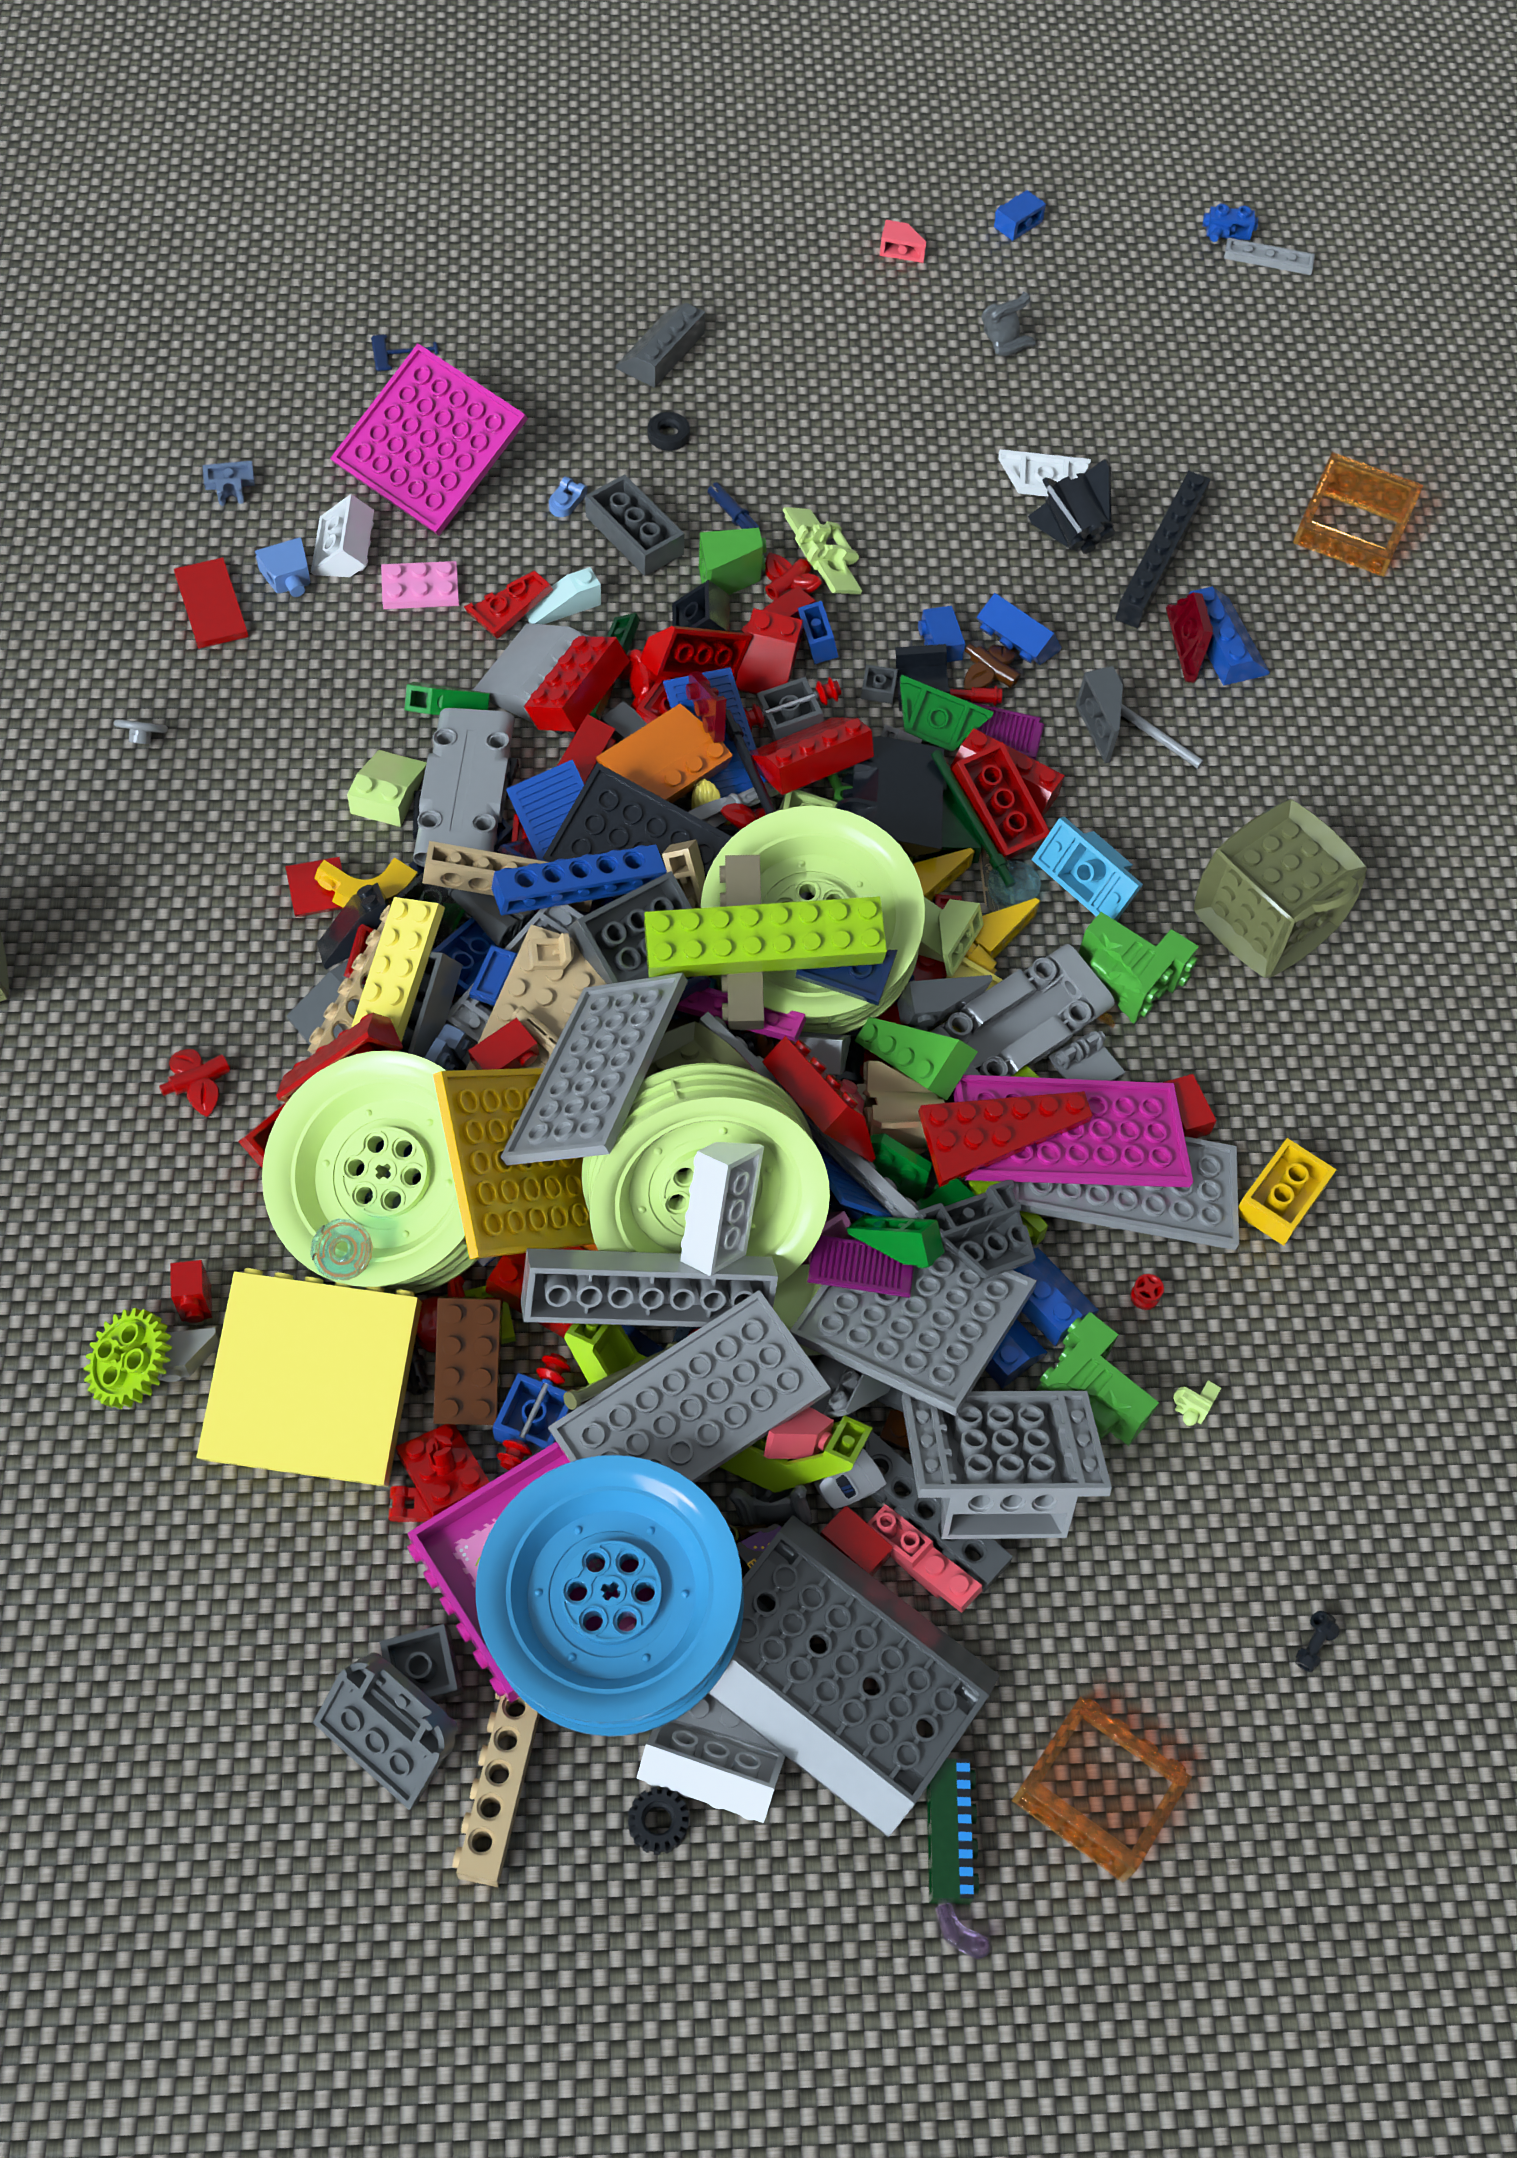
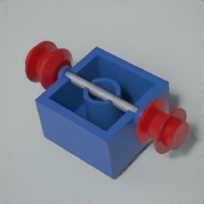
[492,1353,575,1470]

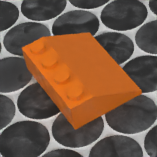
[596,704,733,803]

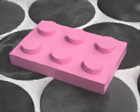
[381,561,459,609]

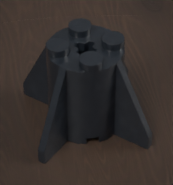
[1028,459,1115,554]

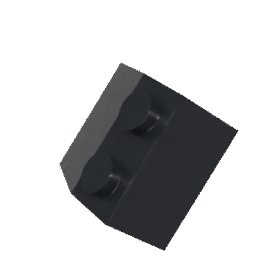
[317,883,391,969]

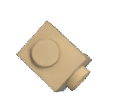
[527,933,574,970]

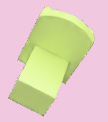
[1173,1381,1221,1426]

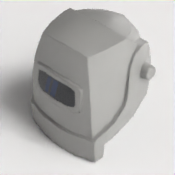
[813,1448,887,1509]

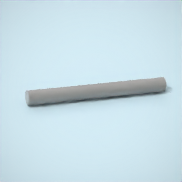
[1121,704,1204,769]

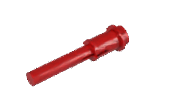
[950,686,1002,706]

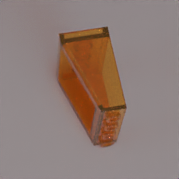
[1293,452,1423,577]
[1012,1697,1192,1883]

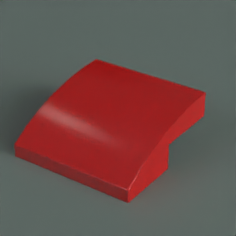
[285,857,343,917]

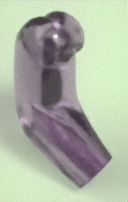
[935,1903,990,1959]

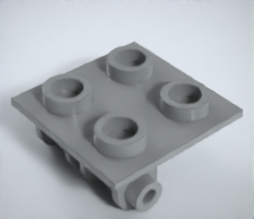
[1047,1031,1126,1081]

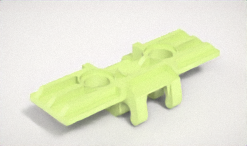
[783,507,862,594]

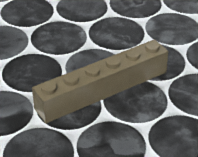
[720,855,764,1030]

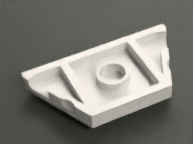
[998,449,1091,497]

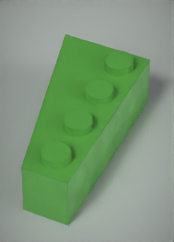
[854,1017,978,1100]

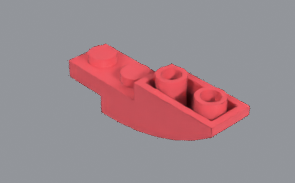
[867,1504,982,1613]

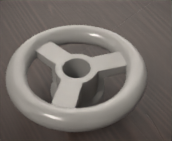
[114,719,168,745]

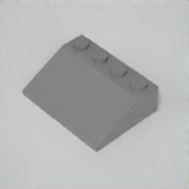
[472,623,588,723]

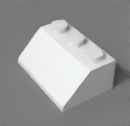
[311,494,374,577]

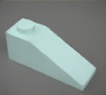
[525,567,601,625]

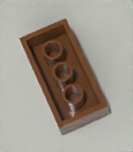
[433,1296,503,1425]

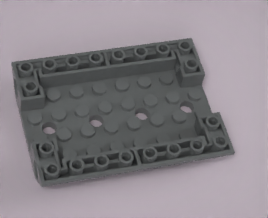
[708,1515,1000,1837]

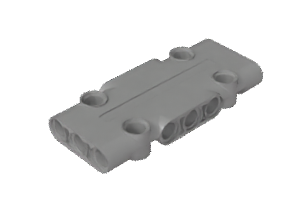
[413,708,515,867]
[931,944,1115,1096]

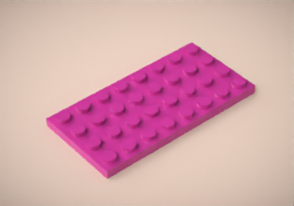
[953,1075,1194,1187]

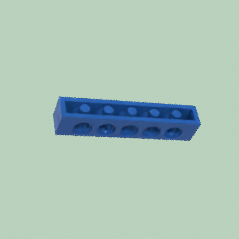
[491,844,667,916]

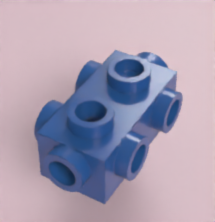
[1203,204,1258,242]

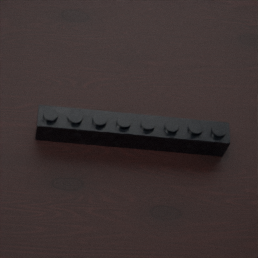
[1115,471,1211,629]

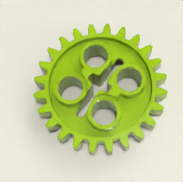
[84,1308,172,1409]

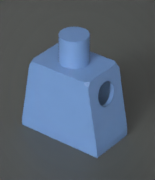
[255,537,311,597]

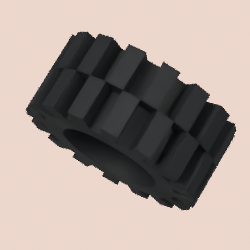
[628,1787,689,1855]

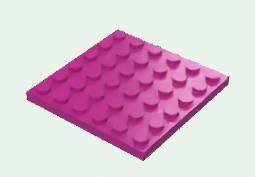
[330,343,528,536]

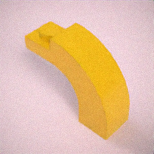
[314,857,417,908]

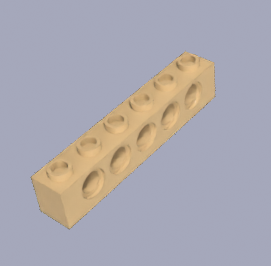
[422,841,592,912]
[307,905,391,1054]
[452,1693,540,1887]

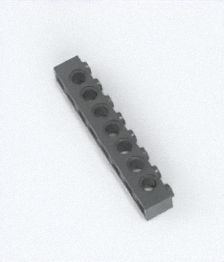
[810,1393,1013,1593]

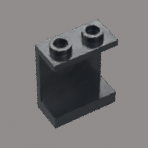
[895,644,950,711]

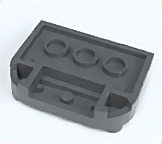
[313,1652,458,1810]

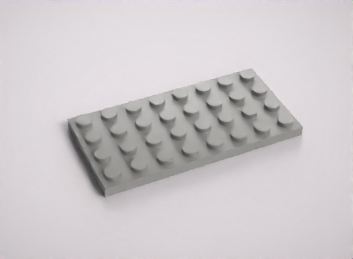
[501,973,688,1166]
[1013,1136,1239,1250]
[548,1290,831,1483]

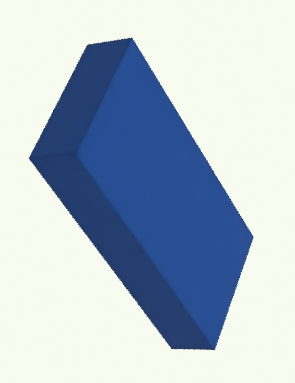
[469,945,518,1006]

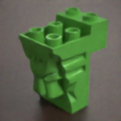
[1078,912,1199,1024]
[1035,1312,1159,1446]

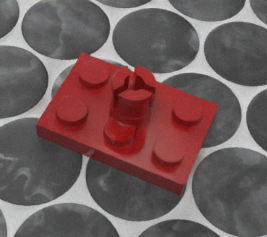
[395,1424,490,1517]

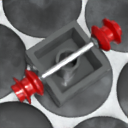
[744,677,841,741]

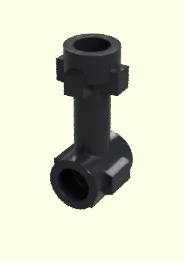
[1295,1611,1340,1673]

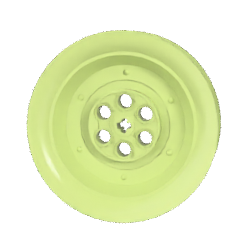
[701,806,925,1035]
[262,1051,479,1294]
[582,1063,830,1285]

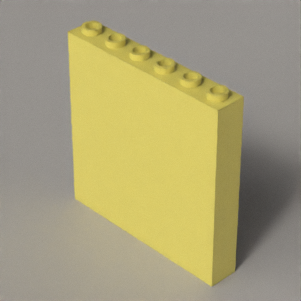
[196,1268,422,1487]

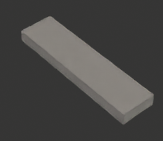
[1224,238,1315,275]

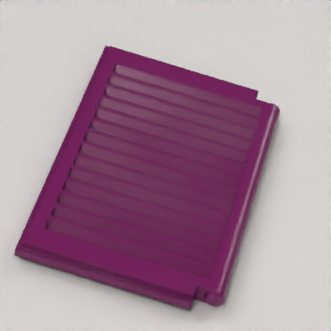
[962,701,1044,760]
[807,1235,914,1298]

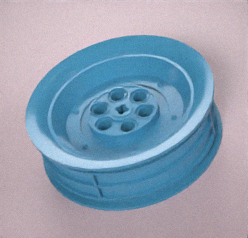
[476,1455,744,1736]

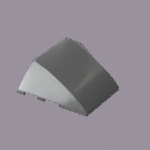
[915,1180,1036,1279]

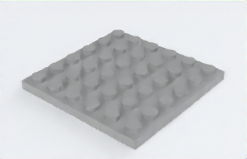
[790,1214,1037,1416]

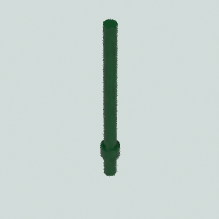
[931,750,1016,888]

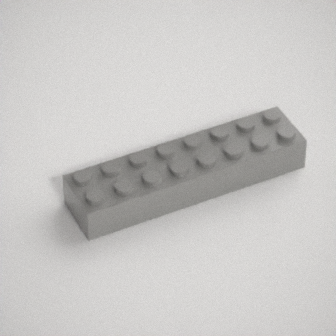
[521,1248,778,1327]

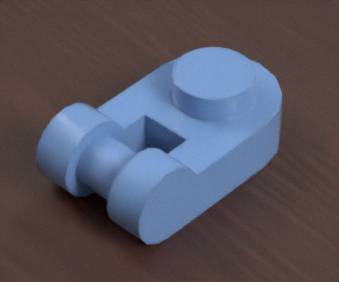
[549,476,588,517]

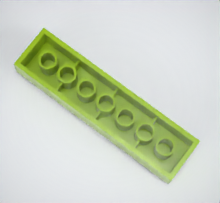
[644,896,887,978]

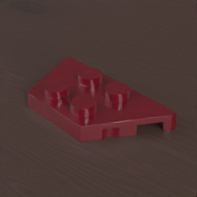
[1166,592,1213,683]

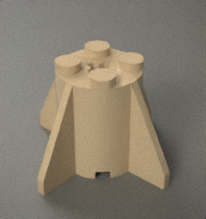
[862,1061,945,1155]

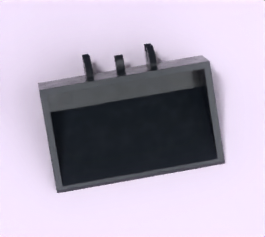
[835,736,944,857]

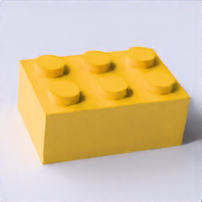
[1238,1138,1337,1246]

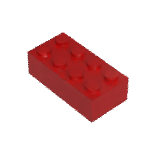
[524,636,630,732]
[951,742,1050,860]

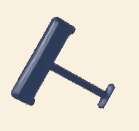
[371,335,439,371]

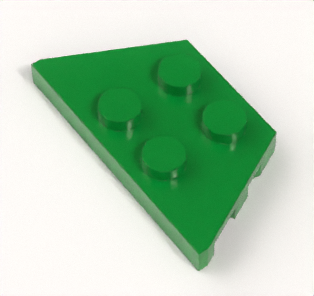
[900,675,994,752]
[861,1133,932,1203]

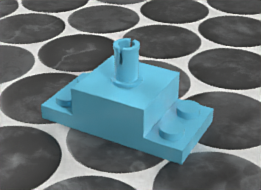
[1031,817,1143,921]

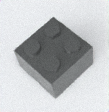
[380,1624,464,1702]

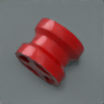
[1130,1274,1164,1310]

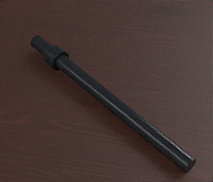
[725,709,776,815]

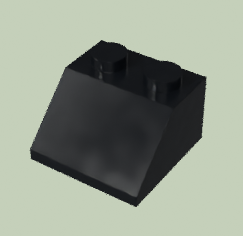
[672,580,730,631]

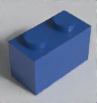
[994,190,1046,241]
[798,601,839,664]
[918,606,965,662]

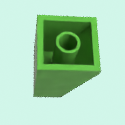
[698,528,767,595]

